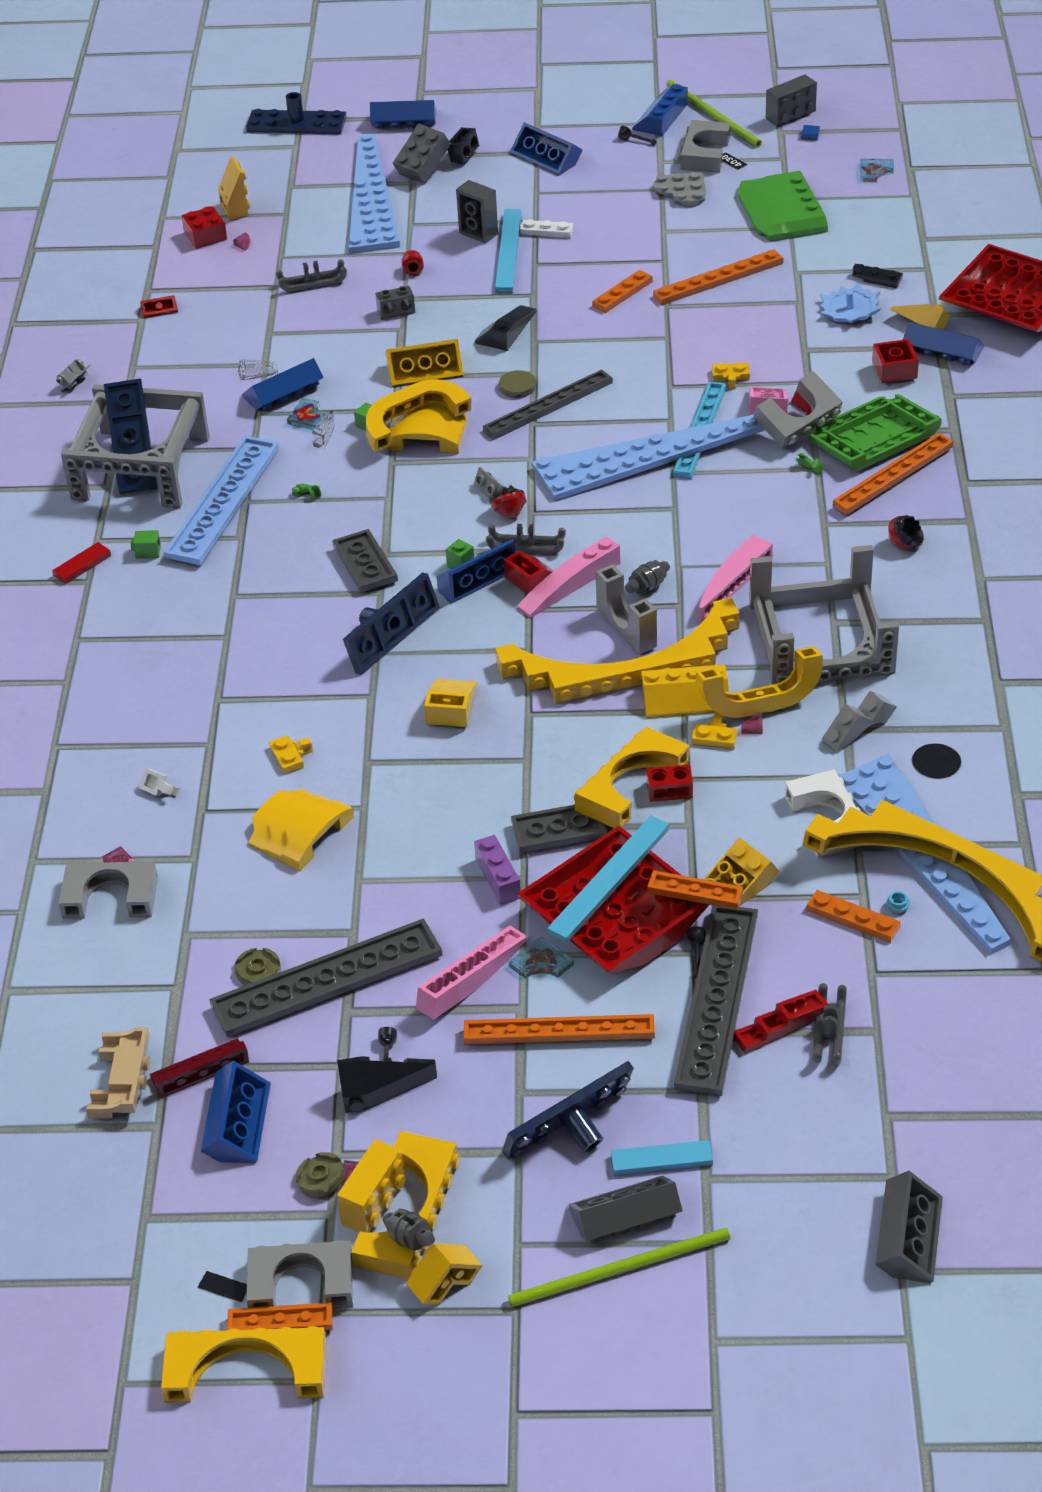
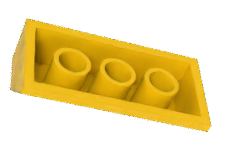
[385,339,464,386]
[642,664,729,718]

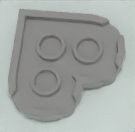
[654,172,706,207]

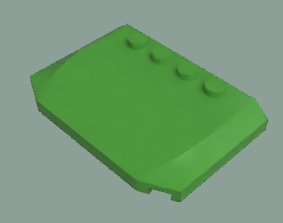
[738,171,828,241]
[810,394,941,470]

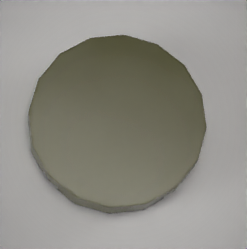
[499,370,536,397]
[235,948,281,985]
[295,1152,345,1197]

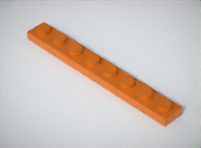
[653,249,783,305]
[833,433,953,515]
[464,1014,655,1045]

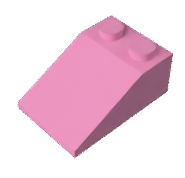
[748,387,788,416]

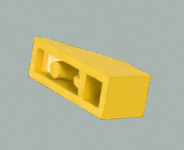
[890,304,950,330]

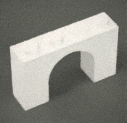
[785,769,865,858]

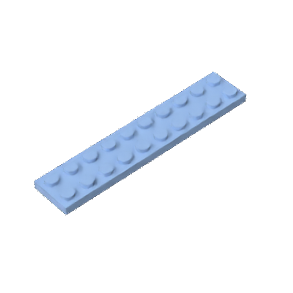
[164,435,279,565]

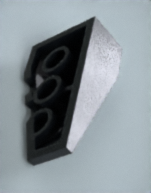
[475,305,537,351]
[337,1056,437,1113]

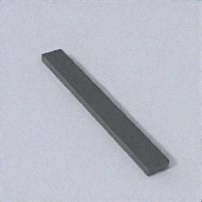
[482,369,613,440]

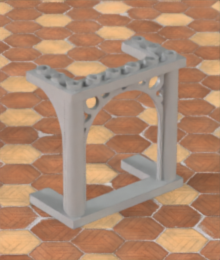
[61,384,210,508]
[749,545,899,685]

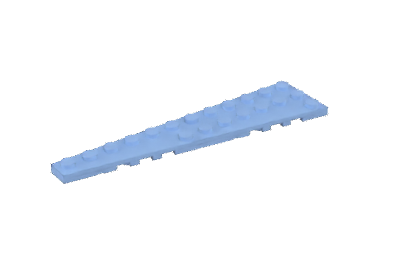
[349,134,400,253]
[532,414,763,501]
[839,753,1011,954]

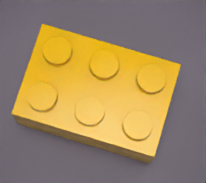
[337,1139,406,1233]

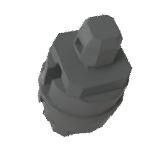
[625,560,670,594]
[382,1208,435,1250]

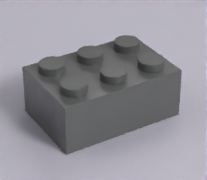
[765,74,817,127]
[393,123,451,184]
[456,180,498,243]

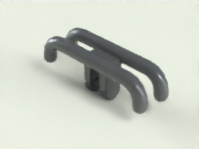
[276,259,347,292]
[486,524,566,554]
[812,983,847,1065]

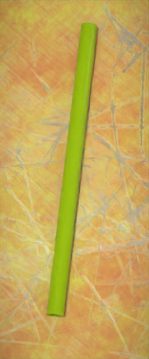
[666,80,762,147]
[508,1227,730,1308]

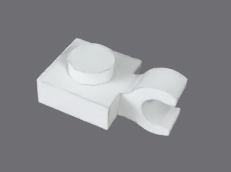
[139,768,179,796]

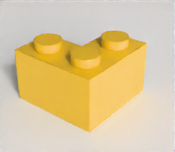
[406,1243,483,1305]

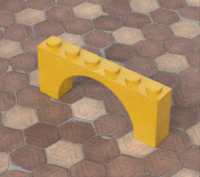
[574,726,690,828]
[351,1131,461,1279]
[161,1326,327,1402]

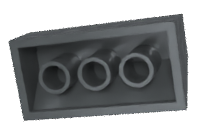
[875,1170,943,1283]
[568,1175,683,1243]

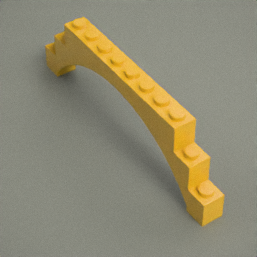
[495,598,740,703]
[802,799,1042,962]

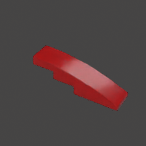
[734,989,828,1053]

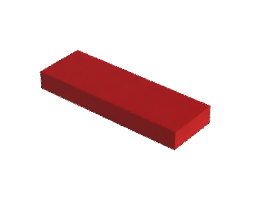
[52,542,111,584]

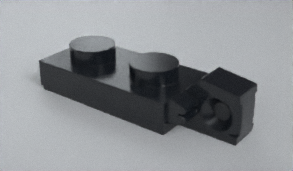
[852,264,903,288]

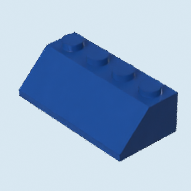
[633,84,688,136]
[370,100,436,128]
[510,122,583,175]
[903,322,984,364]
[242,358,324,410]
[436,539,516,604]
[200,1061,271,1163]

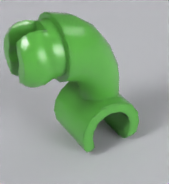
[795,453,825,474]
[292,484,322,500]

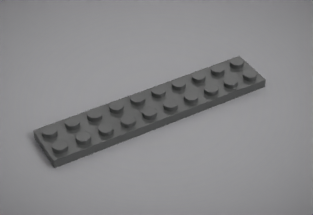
[674,905,758,1096]
[209,918,443,1037]

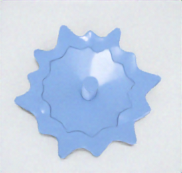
[820,283,881,323]

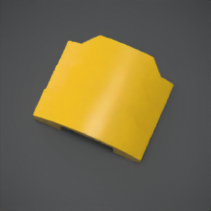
[385,404,467,454]
[248,789,354,871]

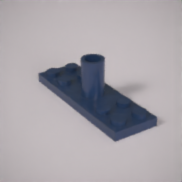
[246,92,347,134]
[104,378,157,494]
[343,572,440,674]
[502,1060,634,1159]

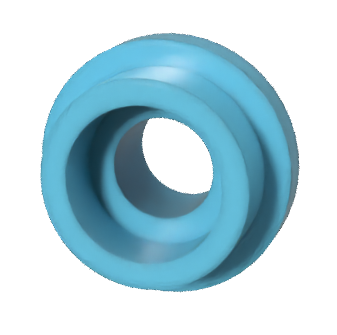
[886,891,910,913]

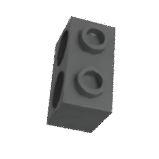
[375,286,415,320]

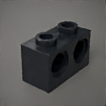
[447,127,480,164]

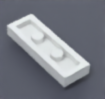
[520,219,573,238]

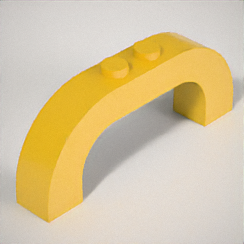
[366,379,472,452]
[695,646,823,718]

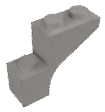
[822,691,897,752]

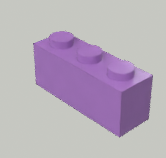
[474,835,521,905]

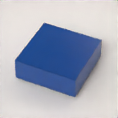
[801,125,820,140]

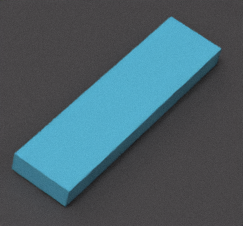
[611,1140,713,1176]

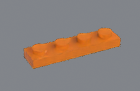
[592,270,653,313]
[648,870,743,910]
[807,890,901,943]
[227,1302,333,1331]

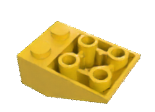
[218,156,250,220]
[424,678,478,727]
[703,837,779,906]

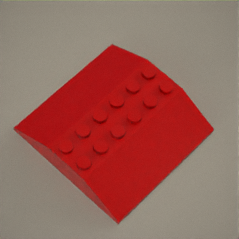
[939,244,1042,332]
[517,826,709,974]

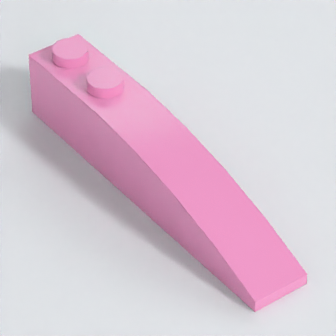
[699,535,773,623]
[517,536,620,618]
[416,926,527,1020]

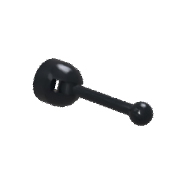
[618,125,657,145]
[687,926,706,978]
[378,1027,397,1057]

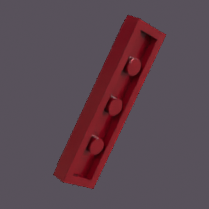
[149,1038,249,1098]

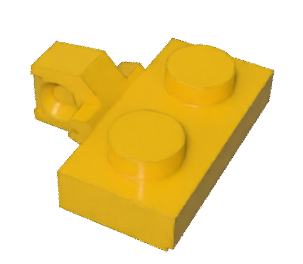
[712,362,750,389]
[692,712,737,749]
[268,735,313,774]

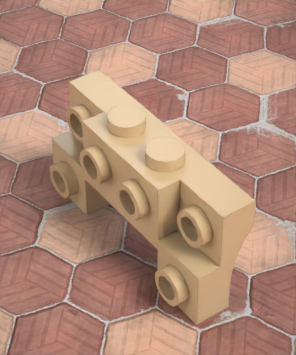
[86,1027,150,1119]

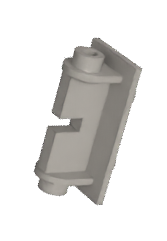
[56,359,91,391]
[474,467,507,497]

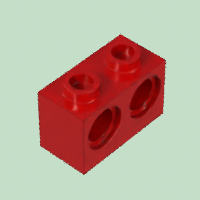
[646,764,693,802]

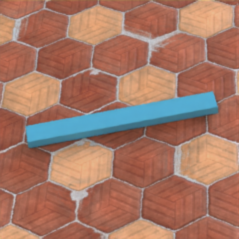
[495,209,522,293]
[673,381,727,480]
[547,815,670,943]

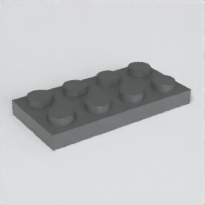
[332,529,398,592]
[511,804,607,853]

